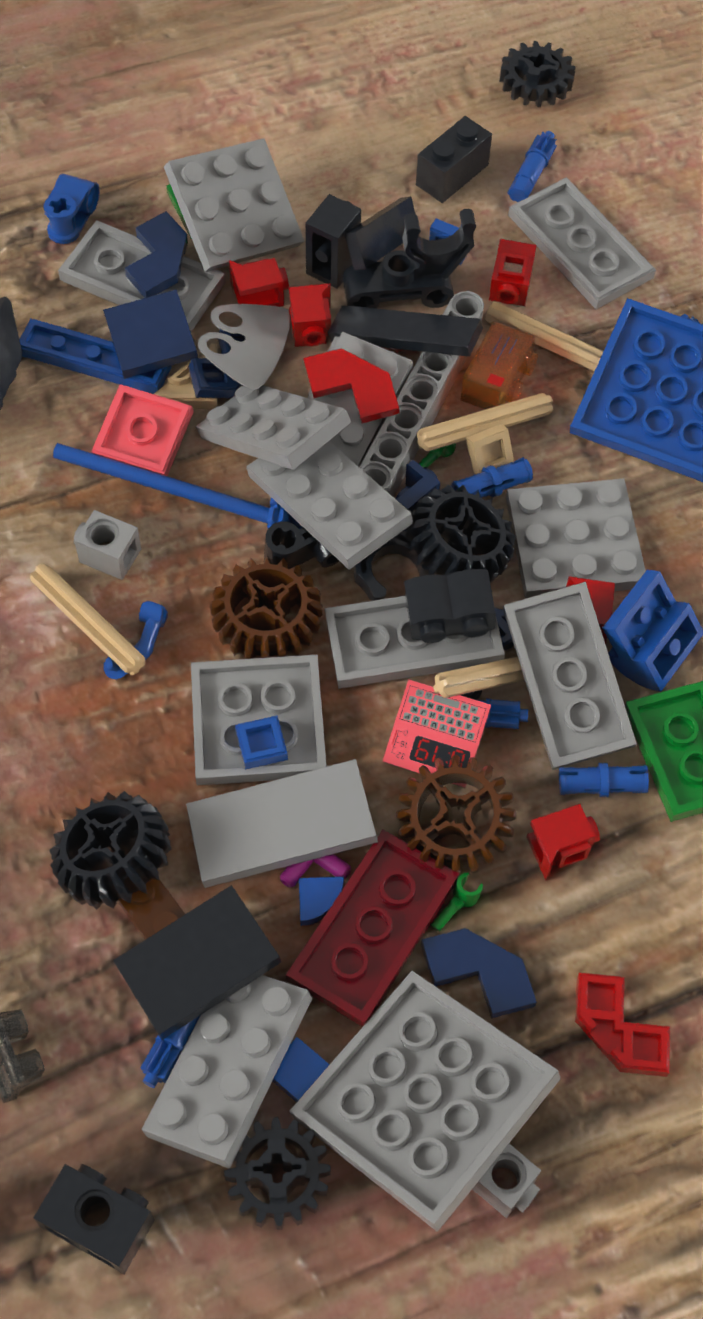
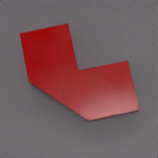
[303,348,400,424]
[575,972,670,1077]

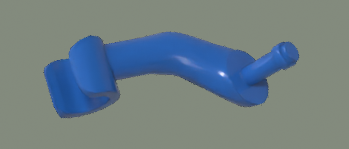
[103,601,168,679]

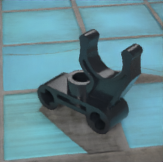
[342,209,476,309]
[264,521,429,601]

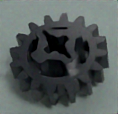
[499,41,576,107]
[224,1117,331,1230]

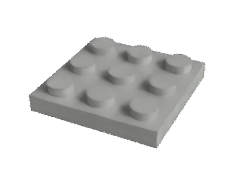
[164,138,304,272]
[506,479,646,599]
[191,654,327,785]

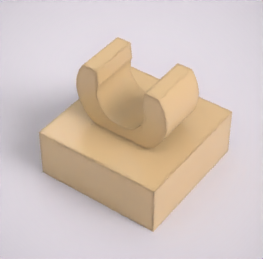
[466,424,514,474]

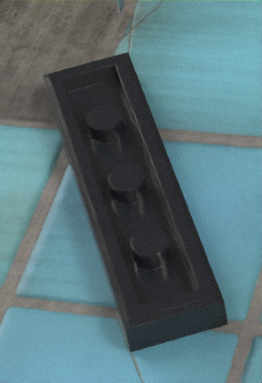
[328,305,483,357]

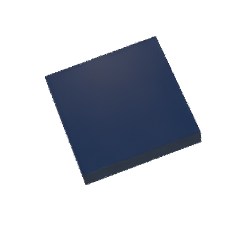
[103,289,198,379]

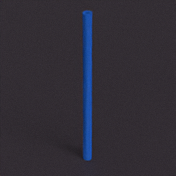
[53,443,303,529]

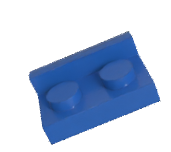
[602,570,703,692]

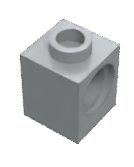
[74,510,141,580]
[472,1144,541,1218]

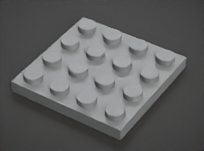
[289,971,561,1232]

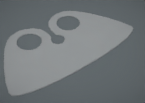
[197,304,290,390]

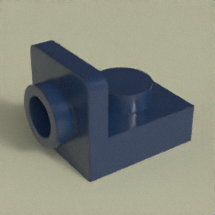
[395,460,440,531]

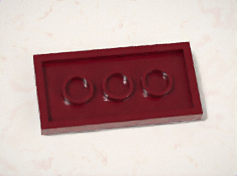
[286,829,459,1027]

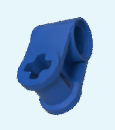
[44,173,100,244]

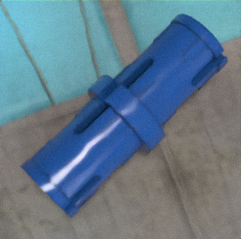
[451,457,533,498]
[559,763,649,797]

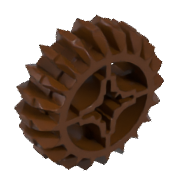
[210,555,323,659]
[396,755,517,876]

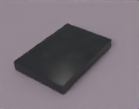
[113,885,282,1040]

